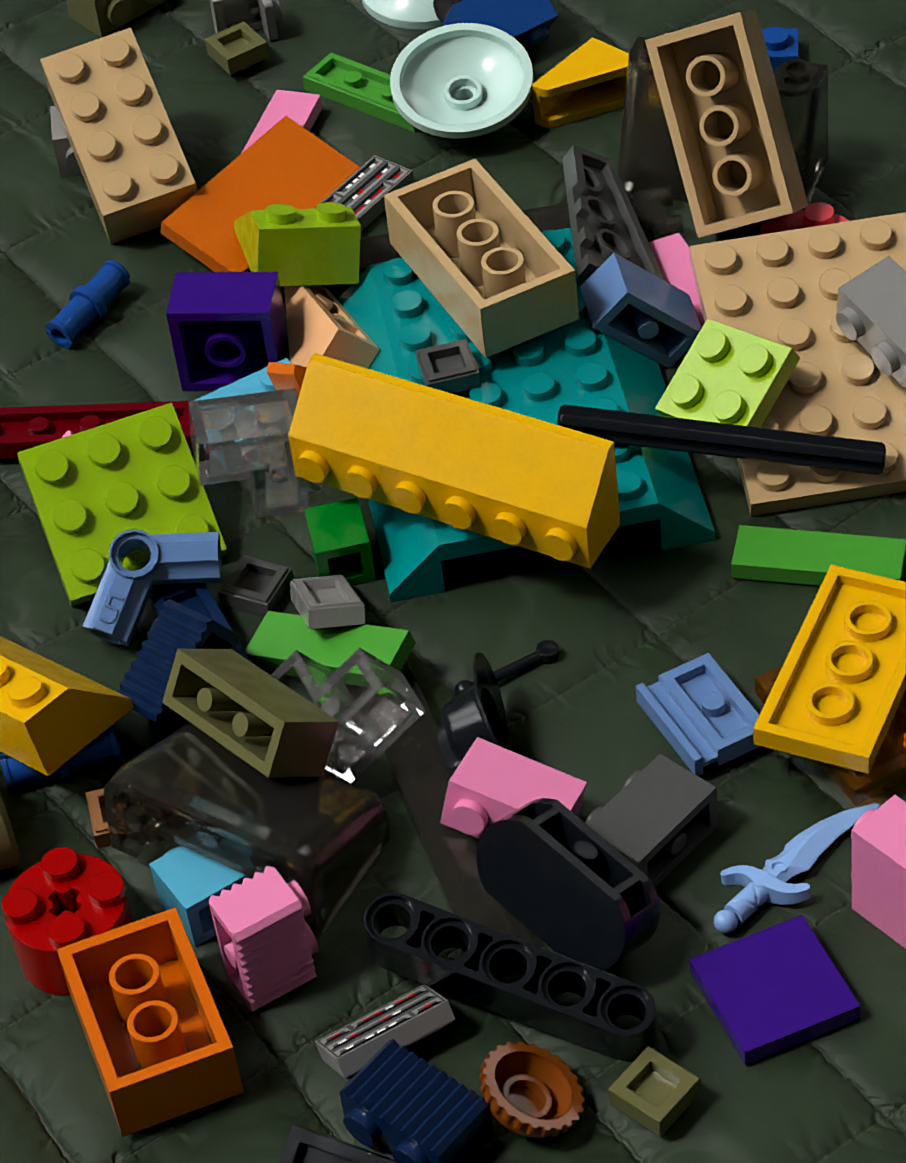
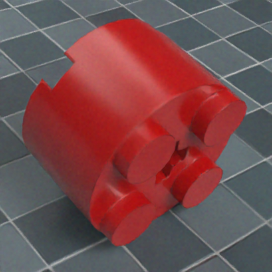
[1,847,135,996]

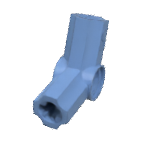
[82,529,222,647]

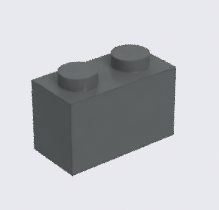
[585,754,718,888]

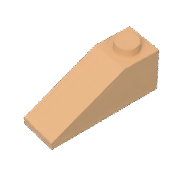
[284,285,380,368]

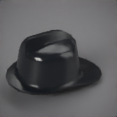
[437,652,509,772]

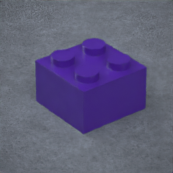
[166,272,289,391]

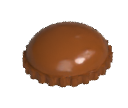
[479,1041,585,1138]

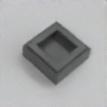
[415,339,481,393]
[218,555,294,617]

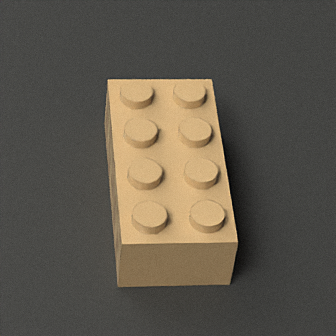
[645,9,808,238]
[40,28,197,245]
[383,159,579,358]

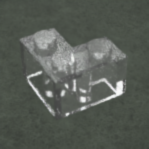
[188,388,309,518]
[271,648,426,790]

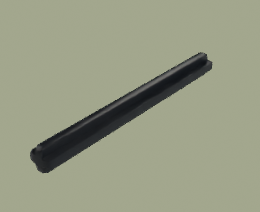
[557,404,886,475]

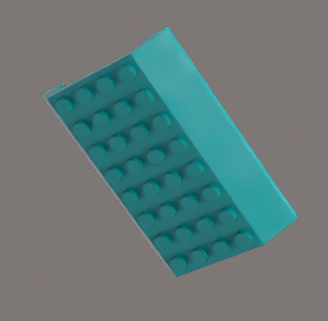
[338,227,716,602]

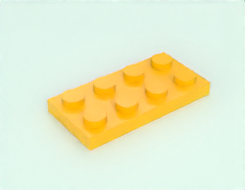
[753,564,906,774]

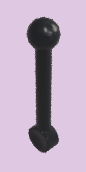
[454,640,559,697]

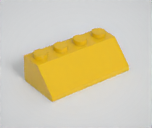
[0,636,134,776]

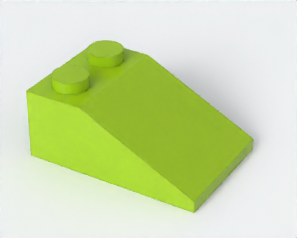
[234,202,361,286]

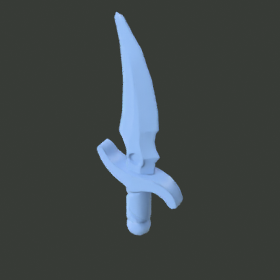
[713,803,880,934]

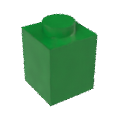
[304,497,376,586]

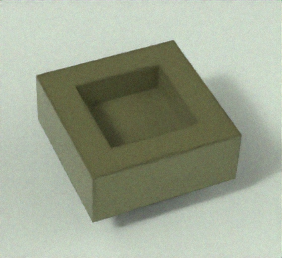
[205,21,269,75]
[608,1046,701,1137]

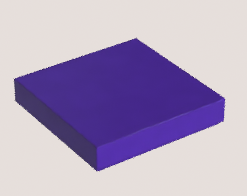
[689,915,860,1066]

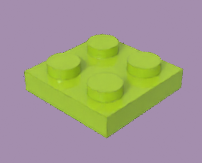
[655,318,800,428]

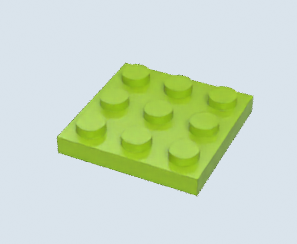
[17,402,227,607]

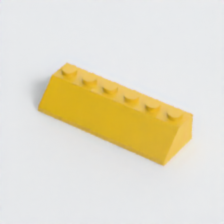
[288,353,620,569]

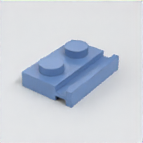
[635,653,760,776]

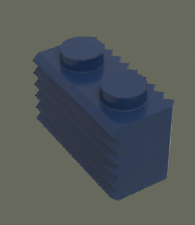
[117,599,241,739]
[339,1039,494,1163]

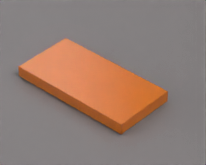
[160,116,361,272]

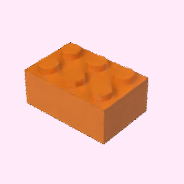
[56,907,244,1137]

